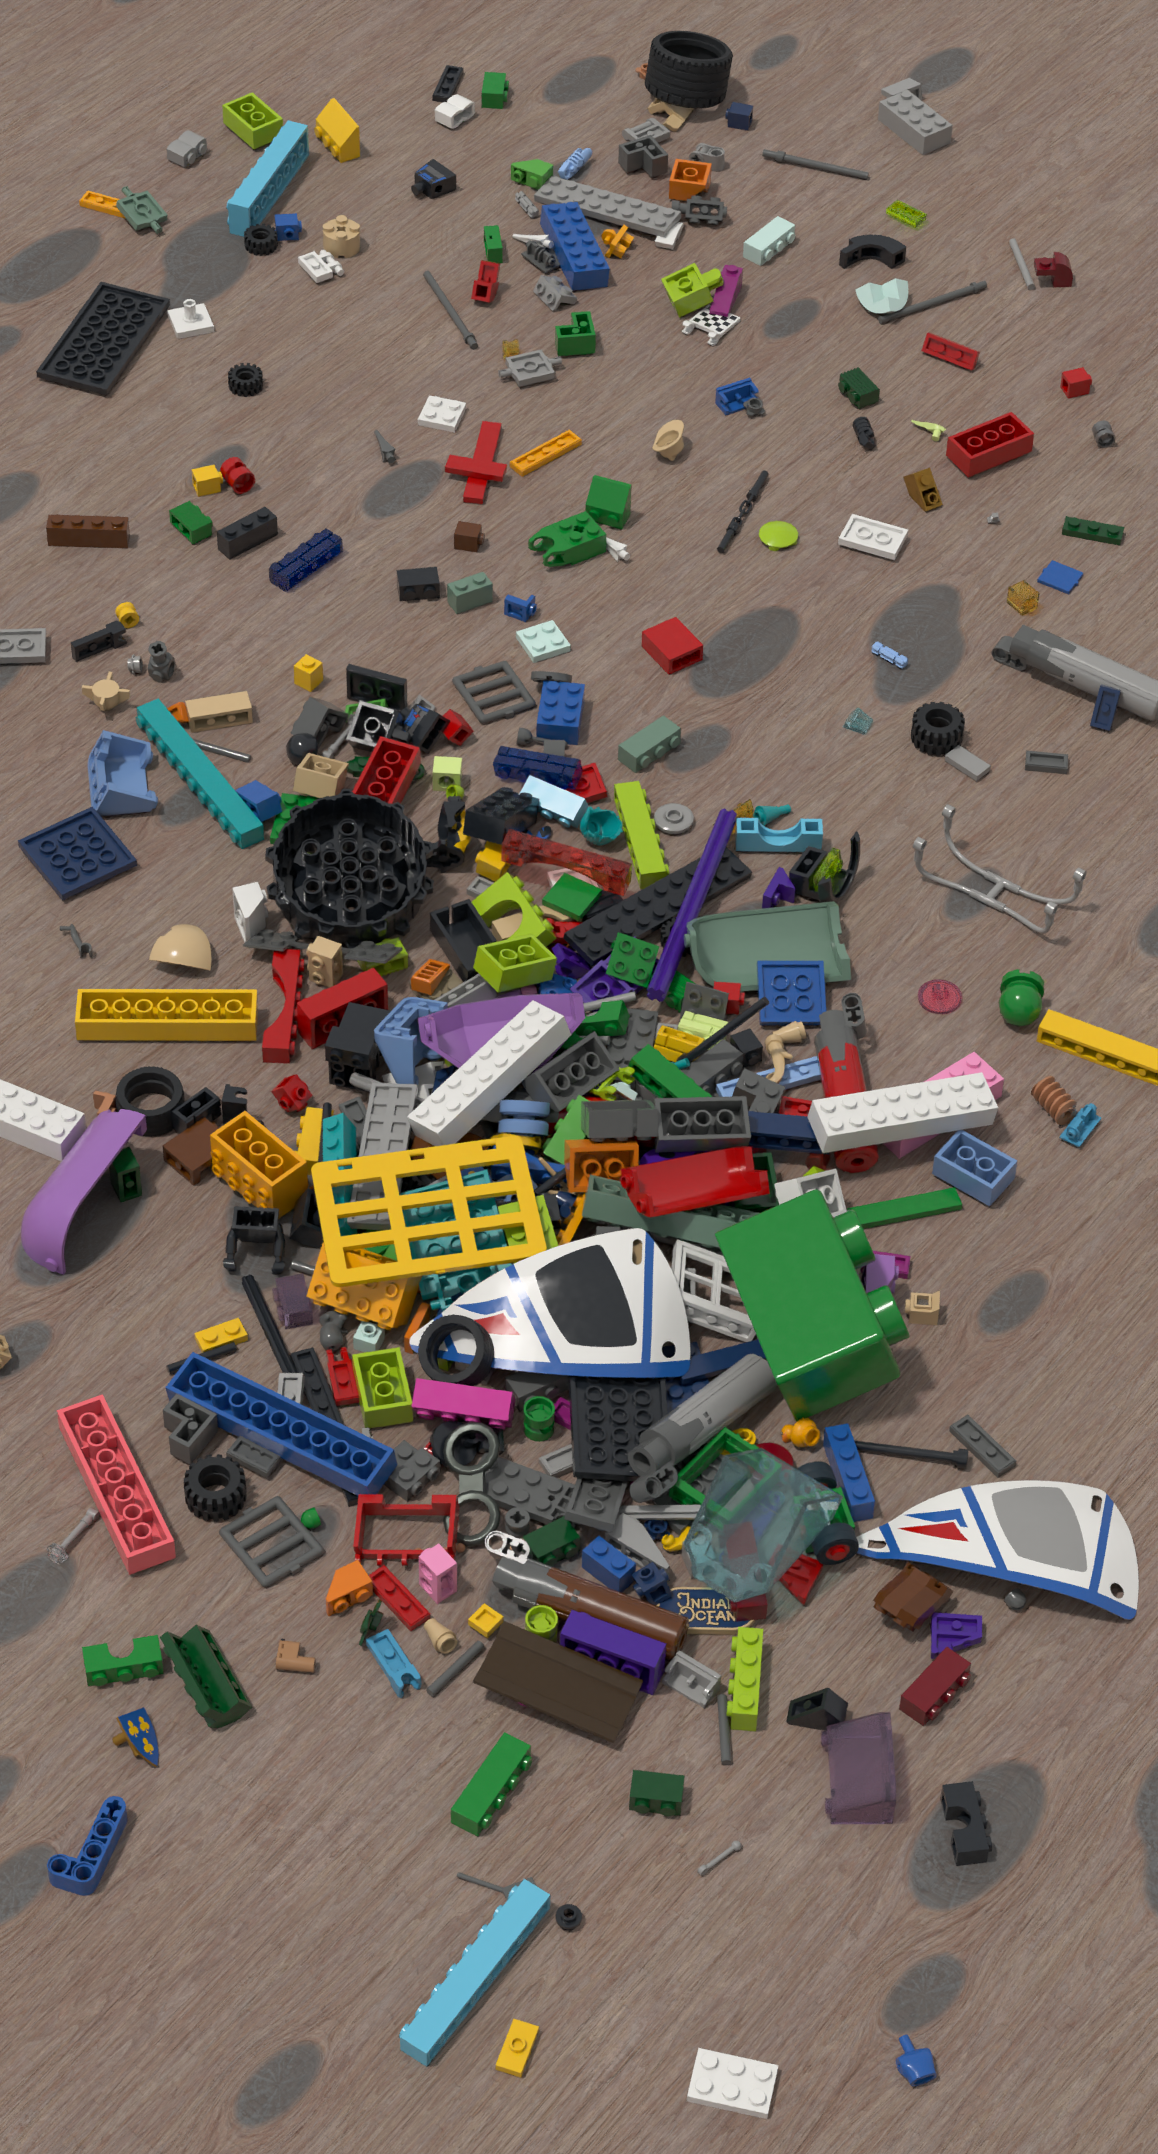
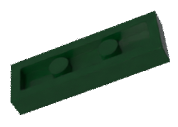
[1062,516,1125,546]

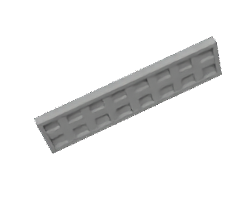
[534,176,681,237]
[347,1082,418,1230]

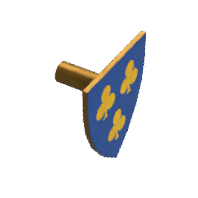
[112,1707,159,1767]

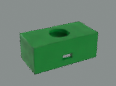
[484,225,503,263]

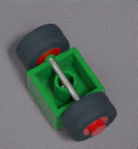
[790,1461,859,1565]

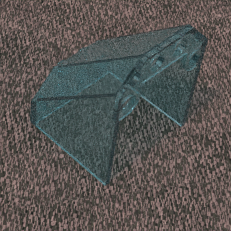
[684,1448,843,1602]

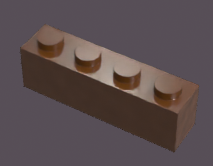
[46,514,130,549]

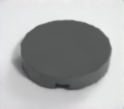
[531,671,572,683]

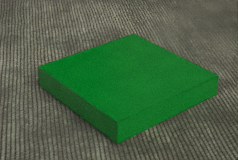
[542,873,602,921]

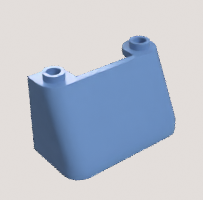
[88,730,158,816]
[374,997,448,1085]

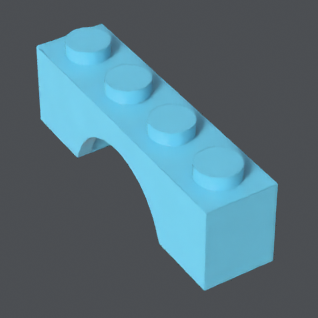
[735,818,823,852]

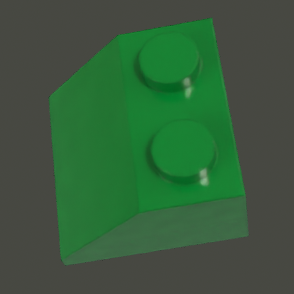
[585,475,632,529]

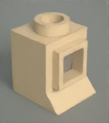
[905,1291,940,1325]

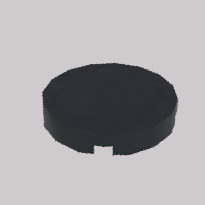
[430,1420,477,1468]

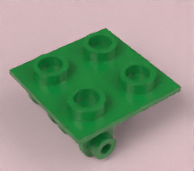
[605,932,659,988]

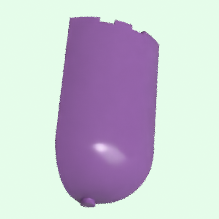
[21,1109,147,1275]

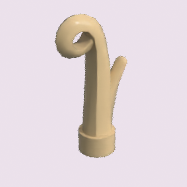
[765,1034,793,1084]

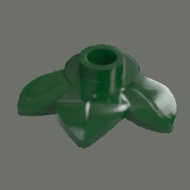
[359,1599,384,1646]

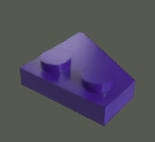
[931,1612,982,1659]

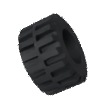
[911,702,965,756]
[184,1454,247,1522]

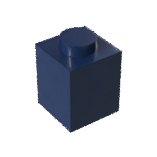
[725,102,753,131]

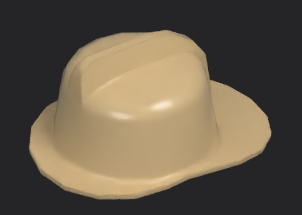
[652,420,684,461]

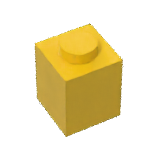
[191,465,223,497]
[294,654,323,692]

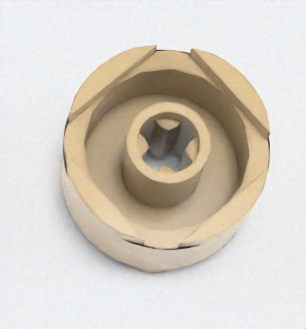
[323,215,360,258]

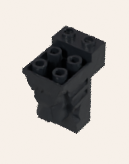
[325,1002,391,1092]

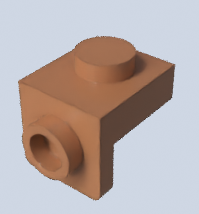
[93,1091,117,1116]

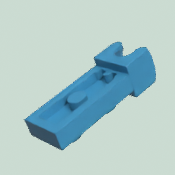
[366,1629,422,1698]

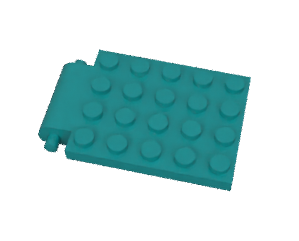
[399,1169,512,1312]

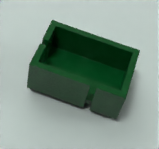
[730,1152,779,1213]

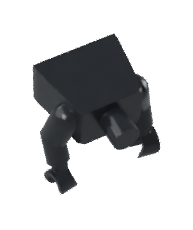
[223,1206,285,1274]

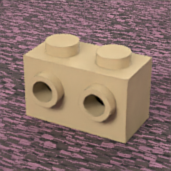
[306,936,343,988]

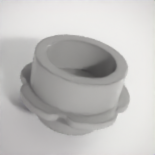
[128,654,143,675]

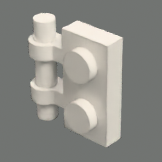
[298,250,344,283]

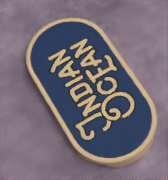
[657,1587,756,1635]

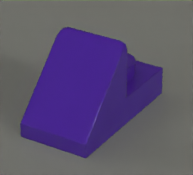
[762,867,795,909]
[552,943,592,979]

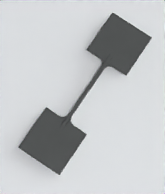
[243,929,403,964]

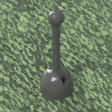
[516,728,567,748]

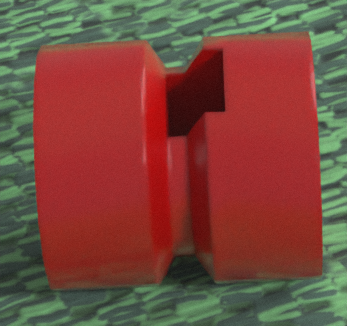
[220,457,255,494]

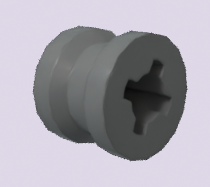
[505,1507,530,1539]

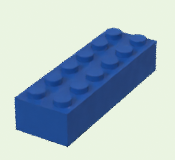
[540,202,610,291]

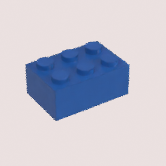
[536,680,585,745]

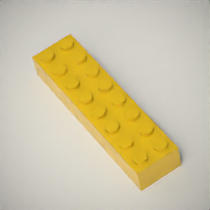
[75,989,258,1041]

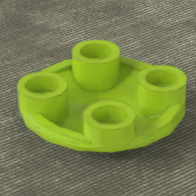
[759,521,798,551]

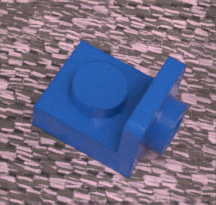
[504,594,537,622]

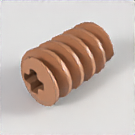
[1031,1076,1077,1125]

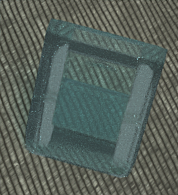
[843,707,873,734]

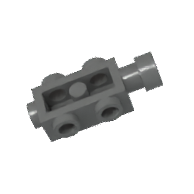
[671,196,727,225]

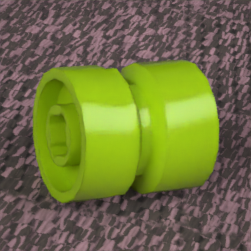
[525,1605,558,1643]

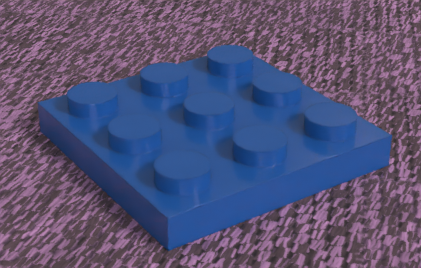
[756,961,826,1025]

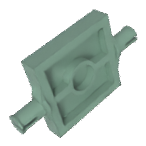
[116,186,168,234]

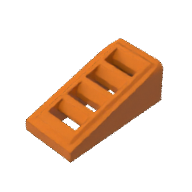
[411,959,450,995]

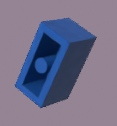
[235,780,282,822]
[582,1536,636,1593]

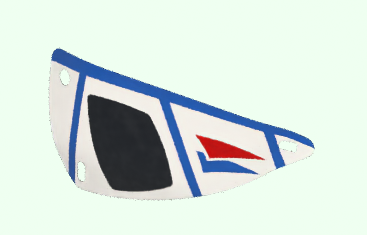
[410,1228,690,1378]

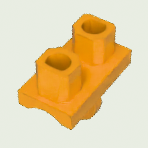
[601,225,634,259]

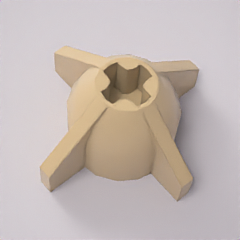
[82,671,130,711]

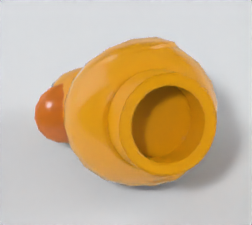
[781,1418,820,1447]

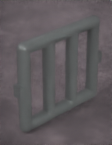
[452,661,536,724]
[219,1496,324,1587]

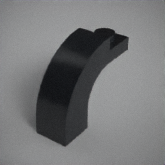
[839,234,907,269]

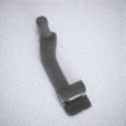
[60,924,93,957]

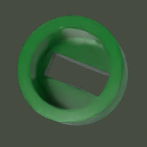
[301,1507,321,1529]

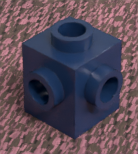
[632,1562,673,1605]

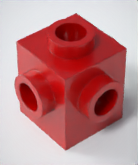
[271,1074,313,1112]

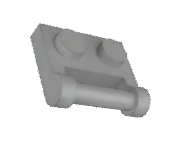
[622,117,670,142]

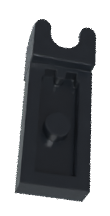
[71,620,127,662]

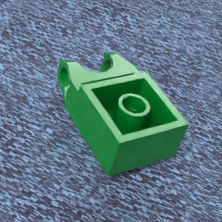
[528,511,607,567]

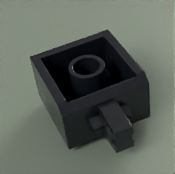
[346,701,412,752]

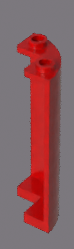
[620,1146,770,1218]

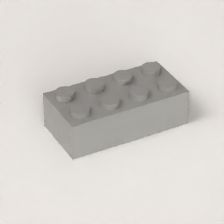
[878,90,953,155]

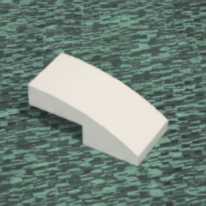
[655,222,684,250]

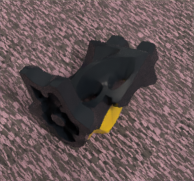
[426,796,472,873]

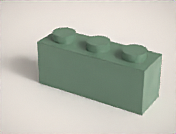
[618,715,681,773]

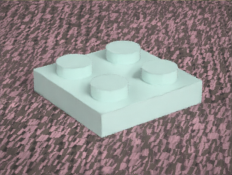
[516,620,571,663]

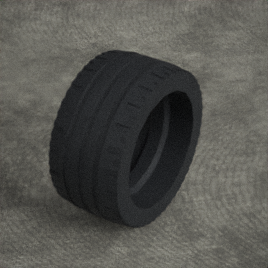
[116,1066,185,1137]
[418,1314,494,1386]

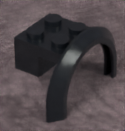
[789,831,860,903]

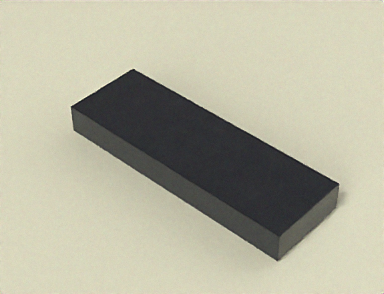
[432,65,464,102]

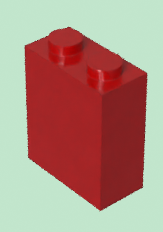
[641,617,703,675]

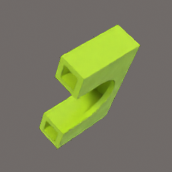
[472,872,556,947]

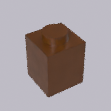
[454,521,485,553]

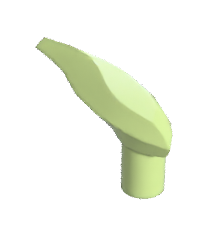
[911,420,946,441]

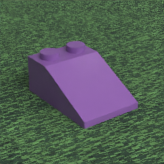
[861,1254,899,1294]

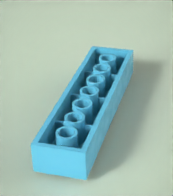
[226,120,309,237]

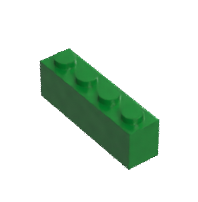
[628,1044,712,1098]
[451,1732,533,1837]

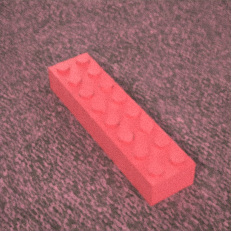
[57,1394,176,1575]

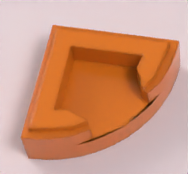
[167,702,189,723]

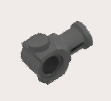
[148,641,176,682]

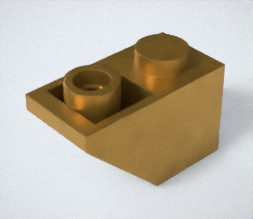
[903,468,943,512]

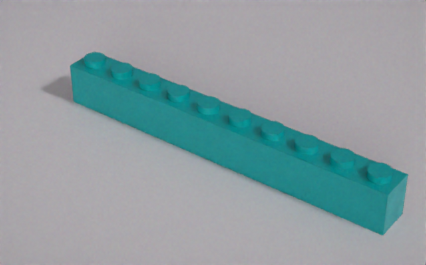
[135,698,264,849]

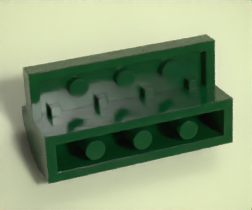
[160,1625,253,1728]

